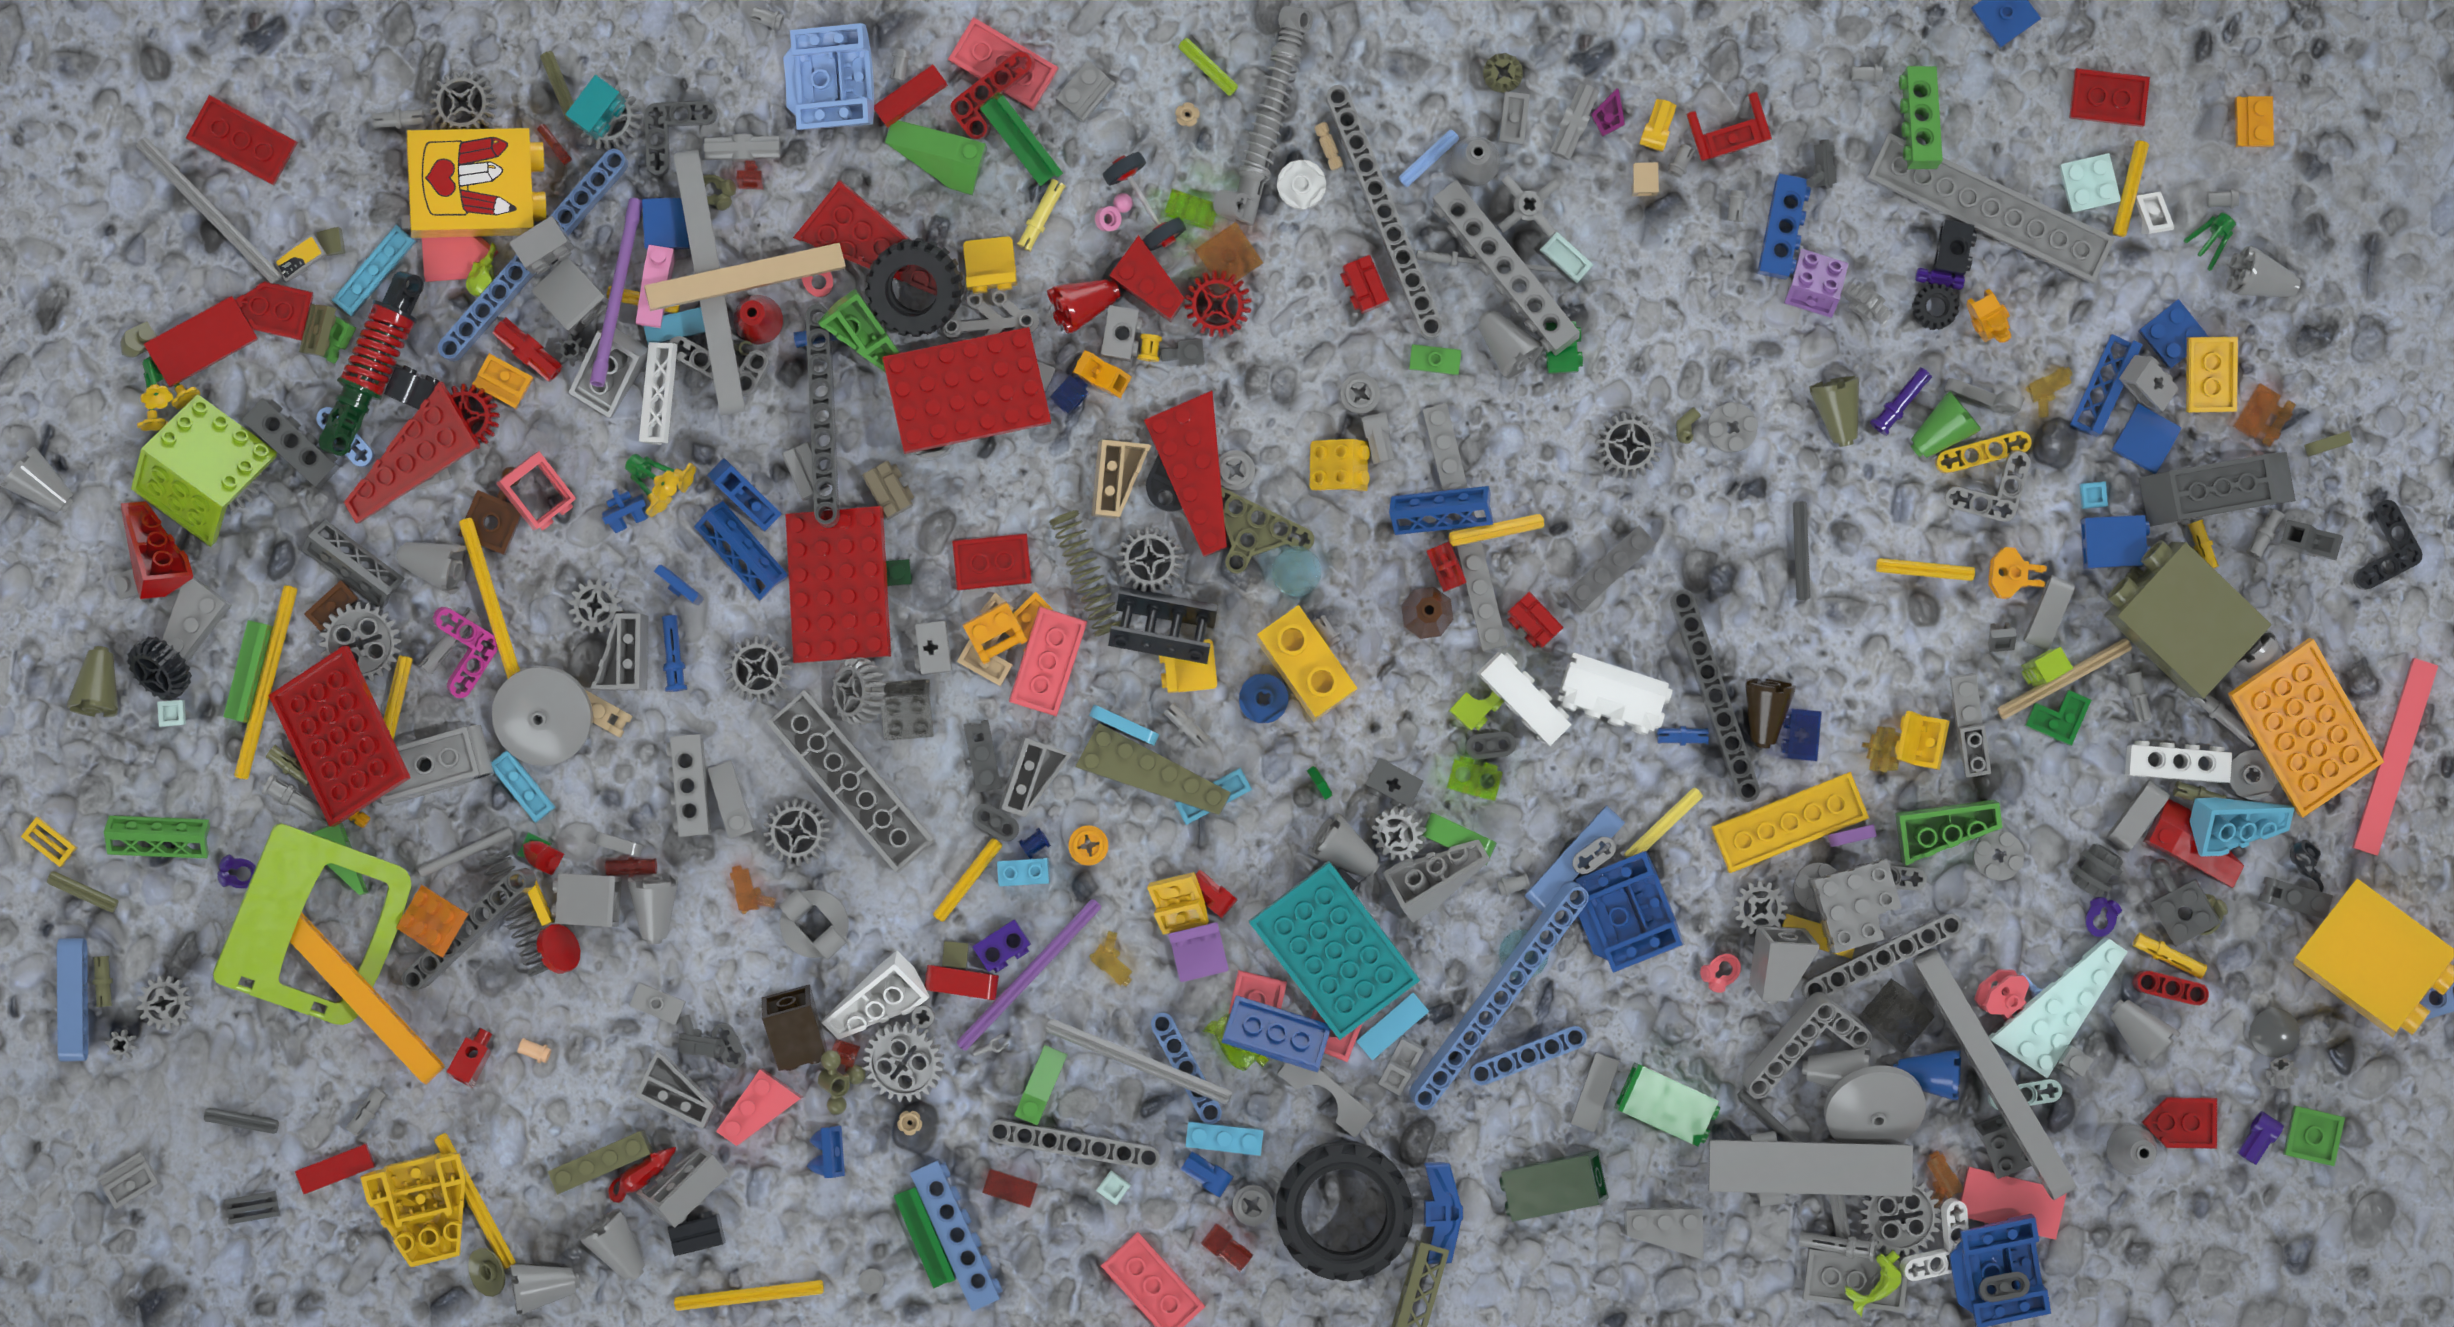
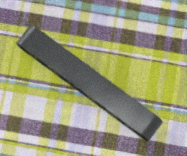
[401,868,536,991]

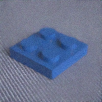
[2138,299,2209,369]

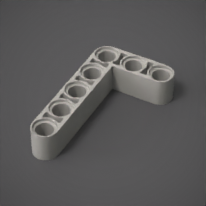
[1742,992,1872,1099]

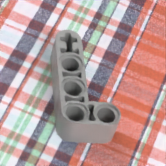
[668,336,770,397]

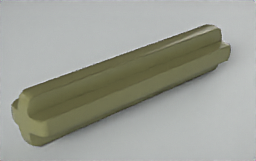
[540,51,574,122]
[47,871,119,912]

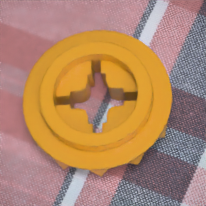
[1068,825,1108,866]

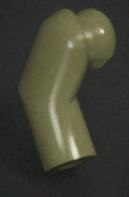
[1676,407,1701,444]

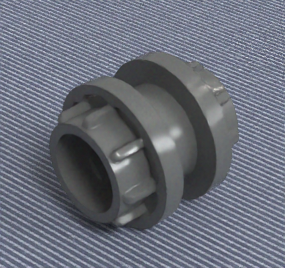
[2071,843,2123,897]

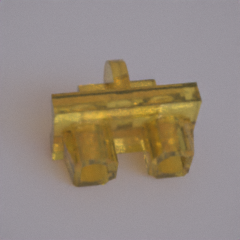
[1861,726,1901,773]

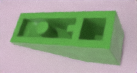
[311,823,369,895]
[1014,1045,1068,1125]

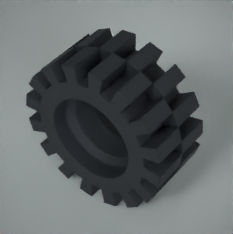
[1912,283,1960,330]

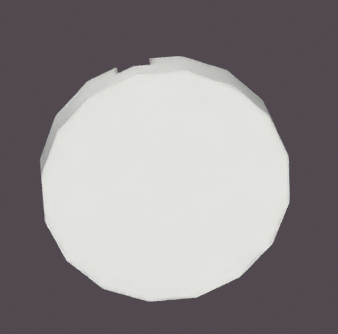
[1277,160,1326,210]

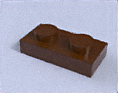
[304,580,359,632]

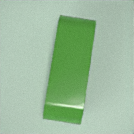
[1422,812,1497,866]

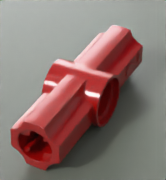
[492,317,563,383]

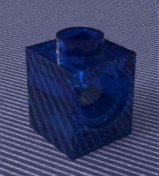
[1050,375,1089,416]

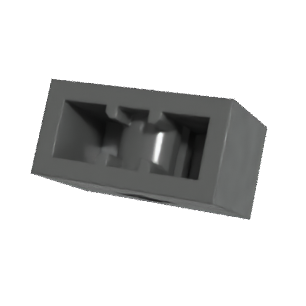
[1365,758,1424,809]

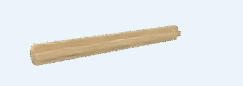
[1997,638,2132,719]

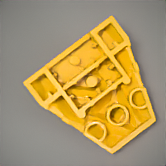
[360,1153,466,1267]

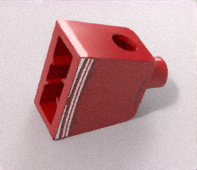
[446,1028,492,1088]

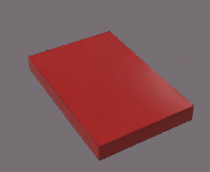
[2069,68,2150,127]
[952,534,1032,591]

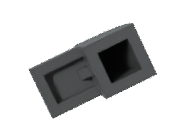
[2281,520,2343,561]

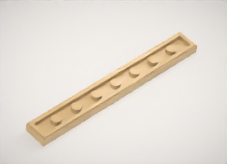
[644,243,846,311]

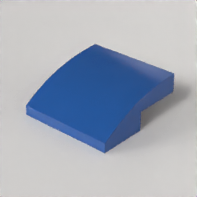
[642,198,690,250]
[2112,403,2182,474]

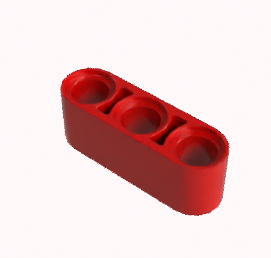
[924,965,999,1000]
[2133,971,2209,1006]

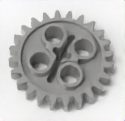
[319,601,402,681]
[862,1022,945,1102]
[1859,1177,1942,1257]

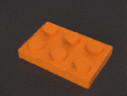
[396,884,468,958]

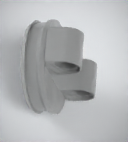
[779,889,849,959]

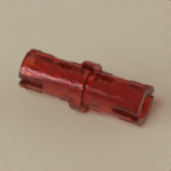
[605,857,657,877]

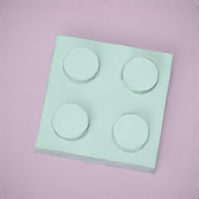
[2059,153,2121,214]

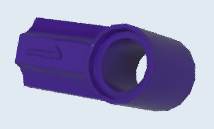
[2237,1111,2284,1165]

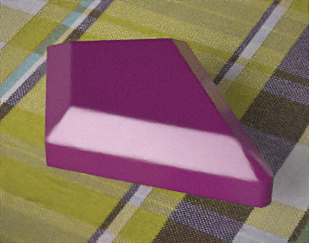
[1591,88,1625,137]

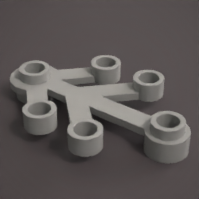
[942,291,1039,339]

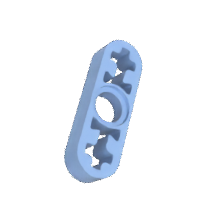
[316,407,374,467]

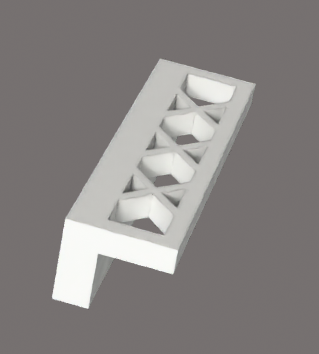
[639,342,678,445]

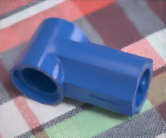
[1180,1151,1234,1198]

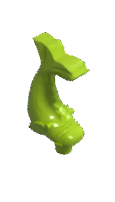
[1845,1250,1902,1317]

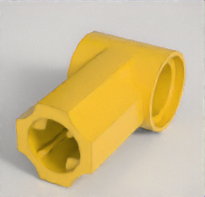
[1639,99,1677,152]

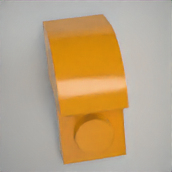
[1073,350,1132,399]

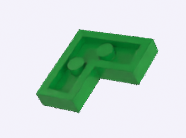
[2024,690,2092,746]

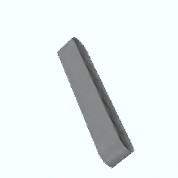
[1801,914,1963,999]
[988,1119,1160,1169]

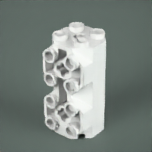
[1557,653,1673,735]

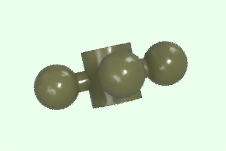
[818,1050,866,1115]

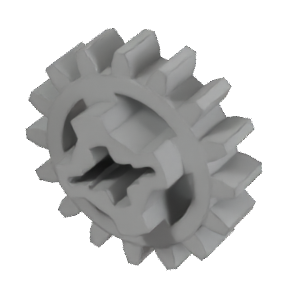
[1841,282,1892,325]
[569,579,624,633]
[1372,806,1426,861]
[1732,881,1788,934]
[137,976,193,1030]

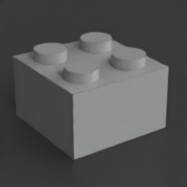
[509,216,575,275]

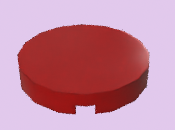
[537,924,581,974]

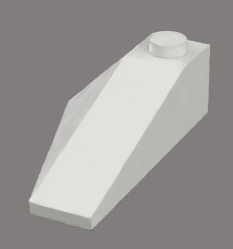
[821,951,929,1040]

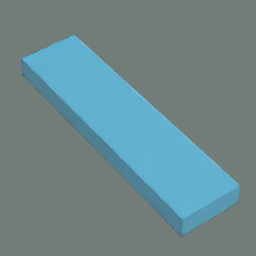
[332,225,417,317]

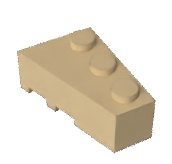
[1091,439,1151,519]

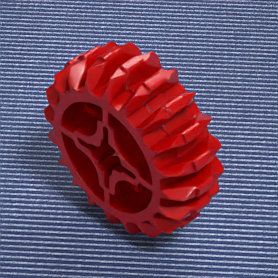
[1184,270,1252,337]
[451,384,500,449]

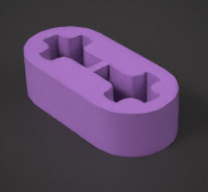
[1828,824,1877,847]

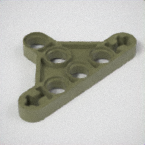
[1221,487,1314,574]

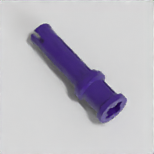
[1870,367,1932,436]

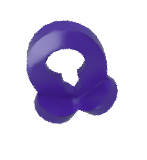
[217,854,256,889]
[2085,897,2122,937]

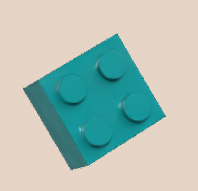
[565,74,626,140]

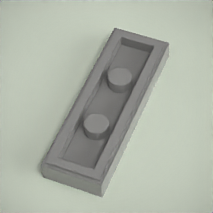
[1570,1052,1620,1132]

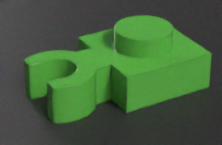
[321,316,356,364]

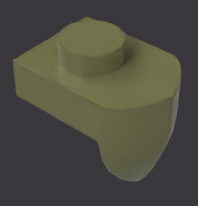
[120,321,157,358]

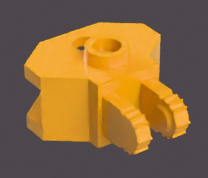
[1966,289,2011,343]
[1988,547,2047,599]

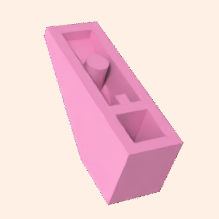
[636,245,675,328]

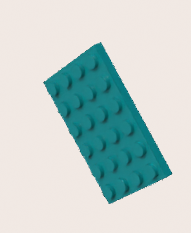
[1249,861,1420,1040]

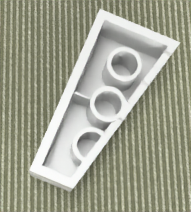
[1477,652,1571,746]

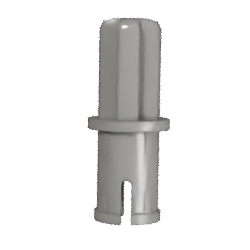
[2125,671,2151,722]

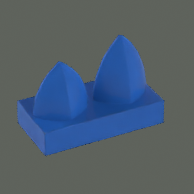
[807,1126,845,1178]

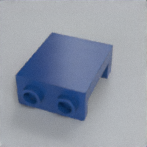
[2080,515,2151,570]

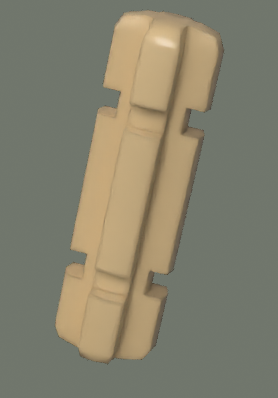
[1315,122,1343,170]

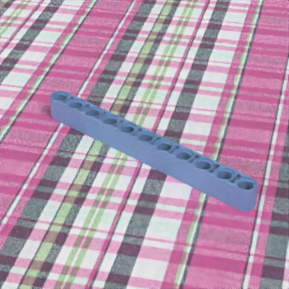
[438,149,628,362]
[1409,881,1589,1110]

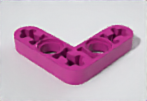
[433,607,498,698]

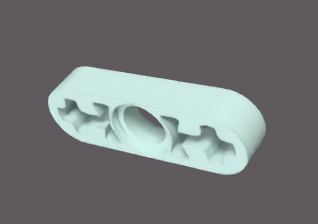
[1988,1079,2062,1110]

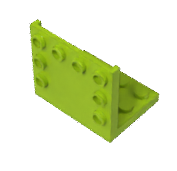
[131,394,277,547]

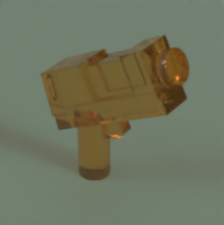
[730,865,776,914]
[1926,1150,1963,1208]

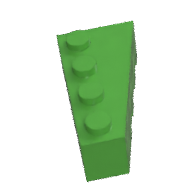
[1895,800,2003,866]

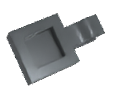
[1161,339,1205,367]

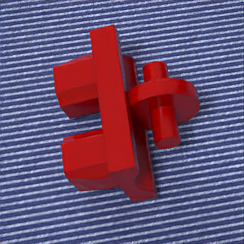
[1426,541,1467,592]

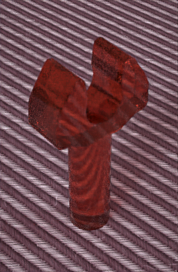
[537,124,572,166]

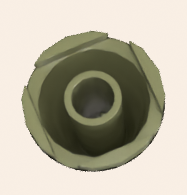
[1809,376,1859,447]
[66,646,118,717]

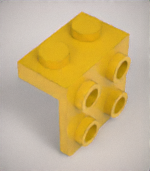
[963,236,1018,294]
[1310,439,1370,492]
[1159,639,1217,694]
[1895,710,1950,770]

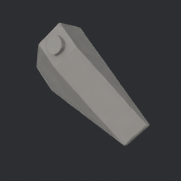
[1383,839,1490,923]

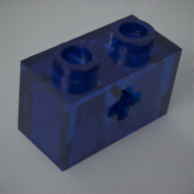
[1781,708,1822,762]

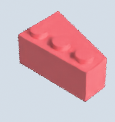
[716,1068,803,1146]

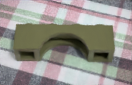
[547,1130,654,1195]

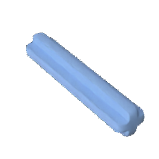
[1399,130,1459,187]

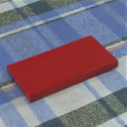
[186,95,298,186]
[144,296,258,388]

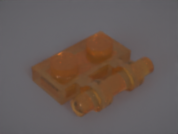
[2233,383,2296,448]

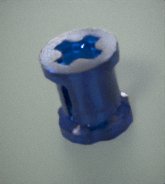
[1018,827,1051,859]

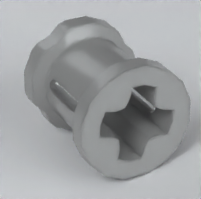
[911,1005,935,1028]

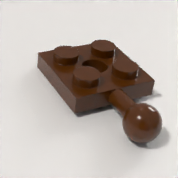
[458,467,522,555]

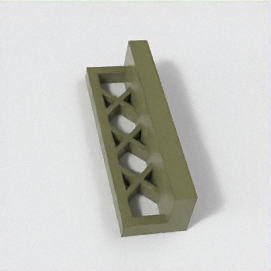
[1391,1240,1450,1327]

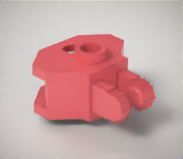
[1974,969,2029,1022]

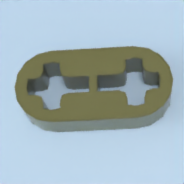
[2304,431,2353,457]

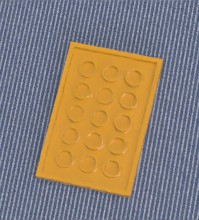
[2228,638,2384,818]

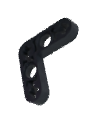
[2353,500,2423,590]

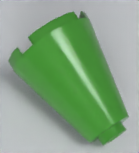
[1911,391,1981,458]

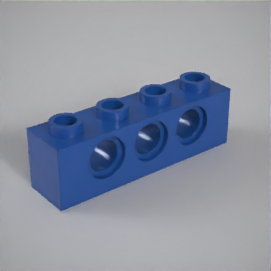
[1757,173,1811,280]

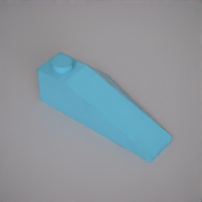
[2190,798,2295,856]

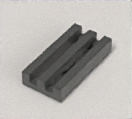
[225,1191,280,1225]

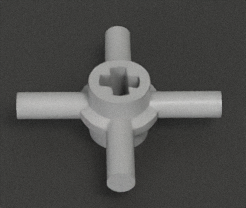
[1497,174,1561,237]

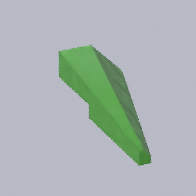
[818,289,901,372]

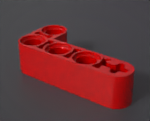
[950,51,1035,139]

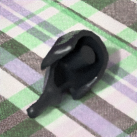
[2290,840,2324,892]

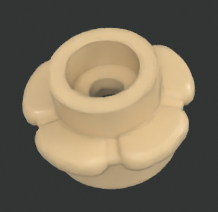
[1175,102,1200,127]
[897,1111,922,1135]

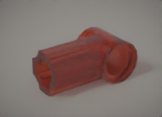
[1201,1223,1253,1272]

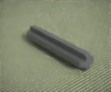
[204,1108,279,1134]

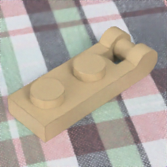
[584,689,633,738]

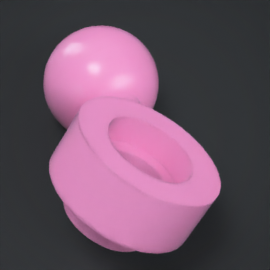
[1095,193,1133,232]

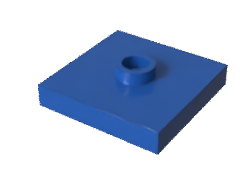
[1971,0,2041,48]
[654,565,704,606]

